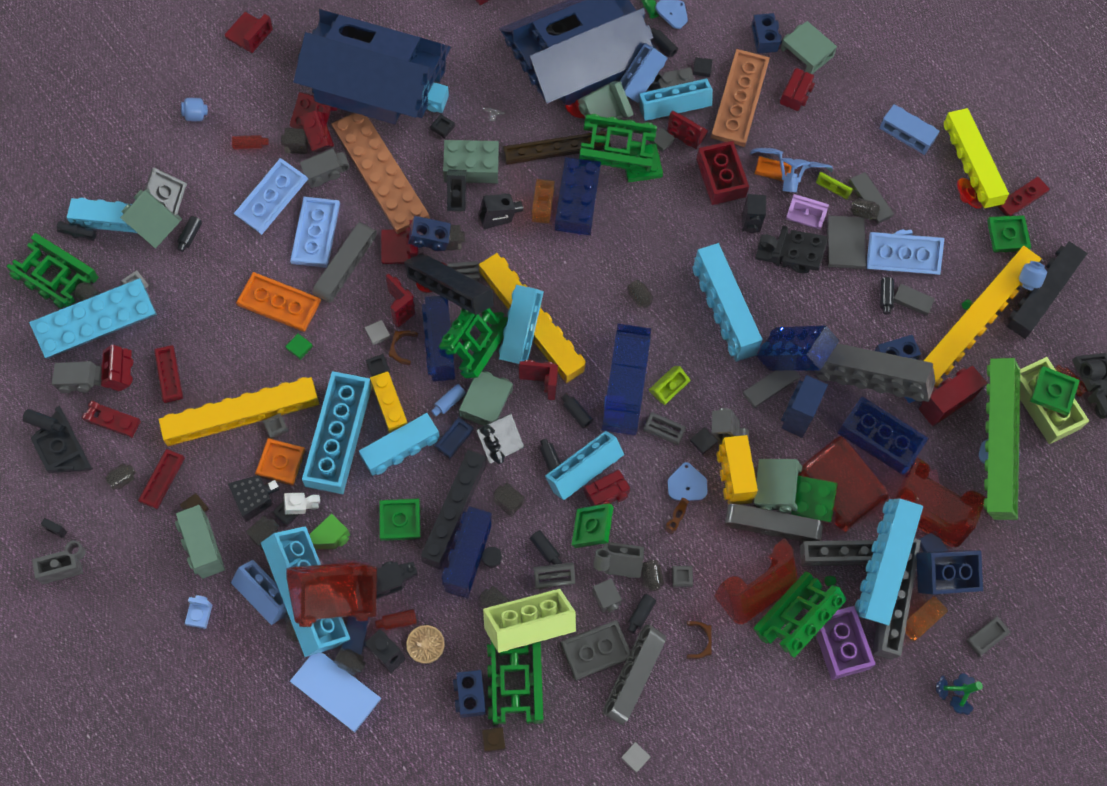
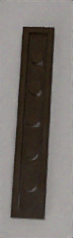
[503,130,611,165]

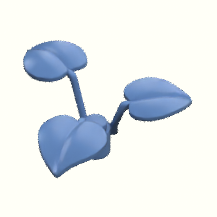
[750,148,833,192]

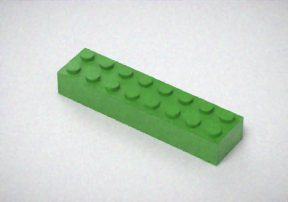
[984,358,1020,520]

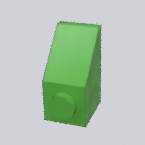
[309,514,350,549]

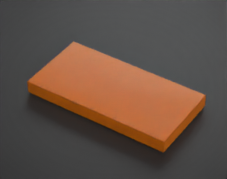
[236,272,321,332]

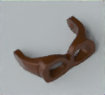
[389,331,418,365]
[665,498,689,534]
[687,621,712,659]

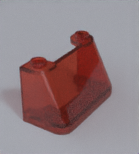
[798,436,889,533]
[893,457,987,547]
[714,538,799,624]
[286,562,377,627]

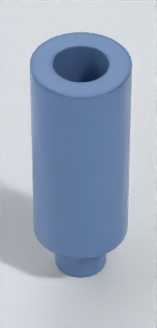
[431,384,466,416]

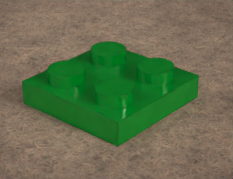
[621,143,663,183]
[987,215,1032,253]
[1030,366,1080,416]
[791,476,838,522]
[380,499,421,541]
[571,503,613,548]

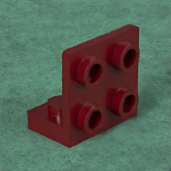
[225,12,273,53]
[290,92,337,132]
[667,111,708,149]
[381,220,419,264]
[385,273,415,328]
[519,360,558,400]

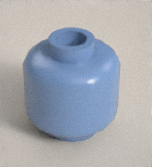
[181,98,208,121]
[1019,261,1047,290]

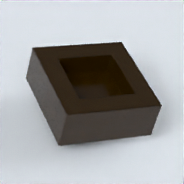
[180,493,209,512]
[482,727,506,752]

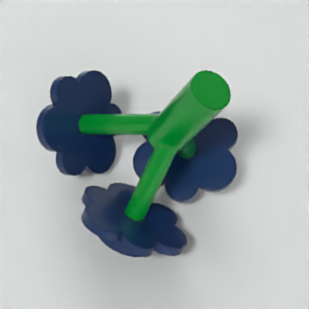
[936,673,983,715]

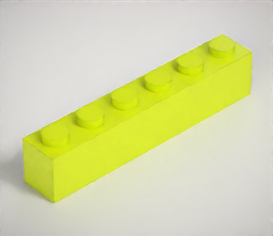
[944,108,1009,208]

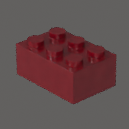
[696,141,749,205]
[919,365,988,427]

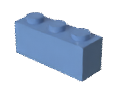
[620,43,668,103]
[879,104,940,155]
[231,560,288,625]

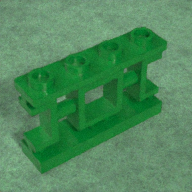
[579,114,657,173]
[6,233,99,309]
[439,308,508,378]
[753,571,846,658]
[487,641,543,725]

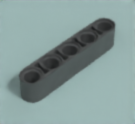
[313,222,377,303]
[725,504,823,542]
[603,624,666,725]

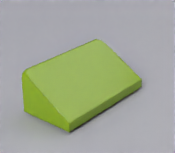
[816,172,853,199]
[649,366,691,405]

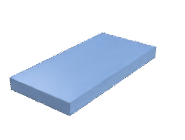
[234,158,308,235]
[290,196,340,268]
[866,232,945,275]
[290,652,381,733]

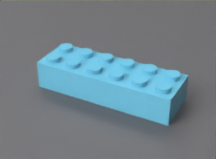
[692,243,763,362]
[29,278,157,359]
[302,371,372,494]
[855,498,923,625]
[261,526,350,657]

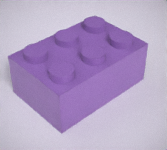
[816,606,876,680]

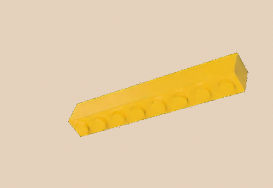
[479,253,586,384]
[159,377,320,446]

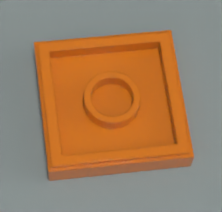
[255,438,306,486]

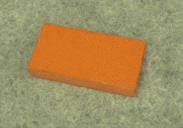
[755,156,792,182]

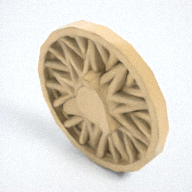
[406,625,445,664]

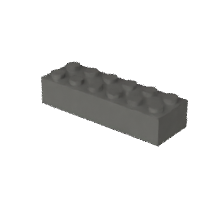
[812,340,935,402]

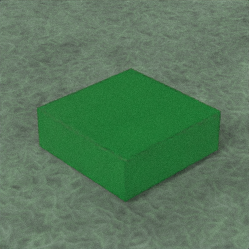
[285,334,313,360]

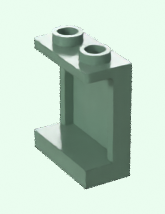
[781,21,837,74]
[578,81,634,133]
[120,189,182,248]
[459,371,513,426]
[754,459,802,513]

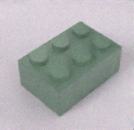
[443,140,499,184]
[175,505,225,579]

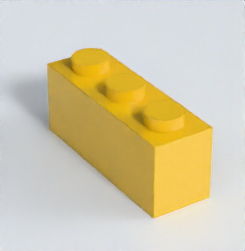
[370,371,408,434]

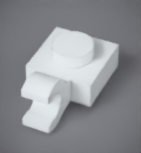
[283,493,320,514]

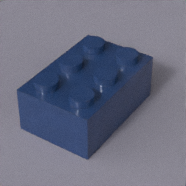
[781,375,828,438]
[916,550,983,594]

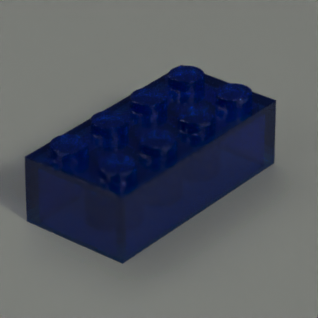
[555,157,601,236]
[422,296,456,382]
[756,325,839,371]
[837,396,929,476]
[441,506,492,599]

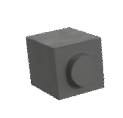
[592,578,622,613]

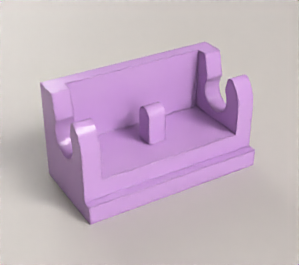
[786,194,829,230]

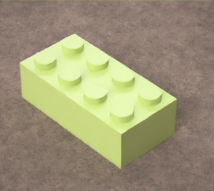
[1020,357,1089,444]
[483,589,576,653]

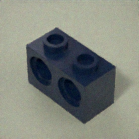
[751,13,782,54]
[408,216,451,251]
[875,335,921,360]
[453,670,486,718]

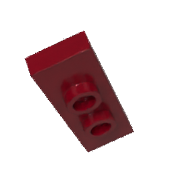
[997,176,1050,216]
[154,345,184,403]
[138,449,185,510]

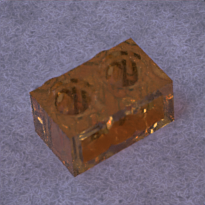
[532,179,555,224]
[905,596,948,641]

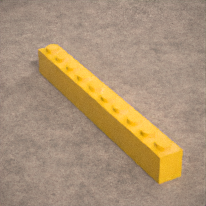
[924,246,1042,388]

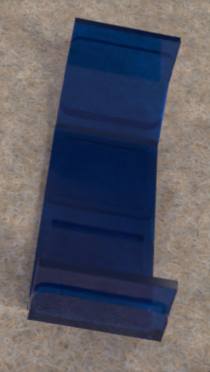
[602,323,651,435]

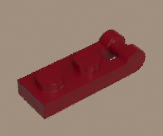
[81,401,141,438]

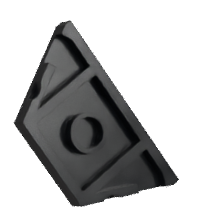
[31,405,93,473]

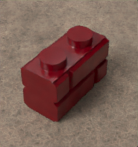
[780,68,815,111]
[300,111,334,152]
[101,345,134,391]
[584,469,630,506]

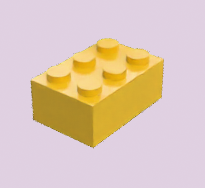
[717,435,758,505]

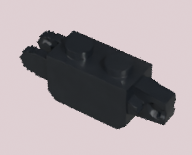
[346,561,418,601]

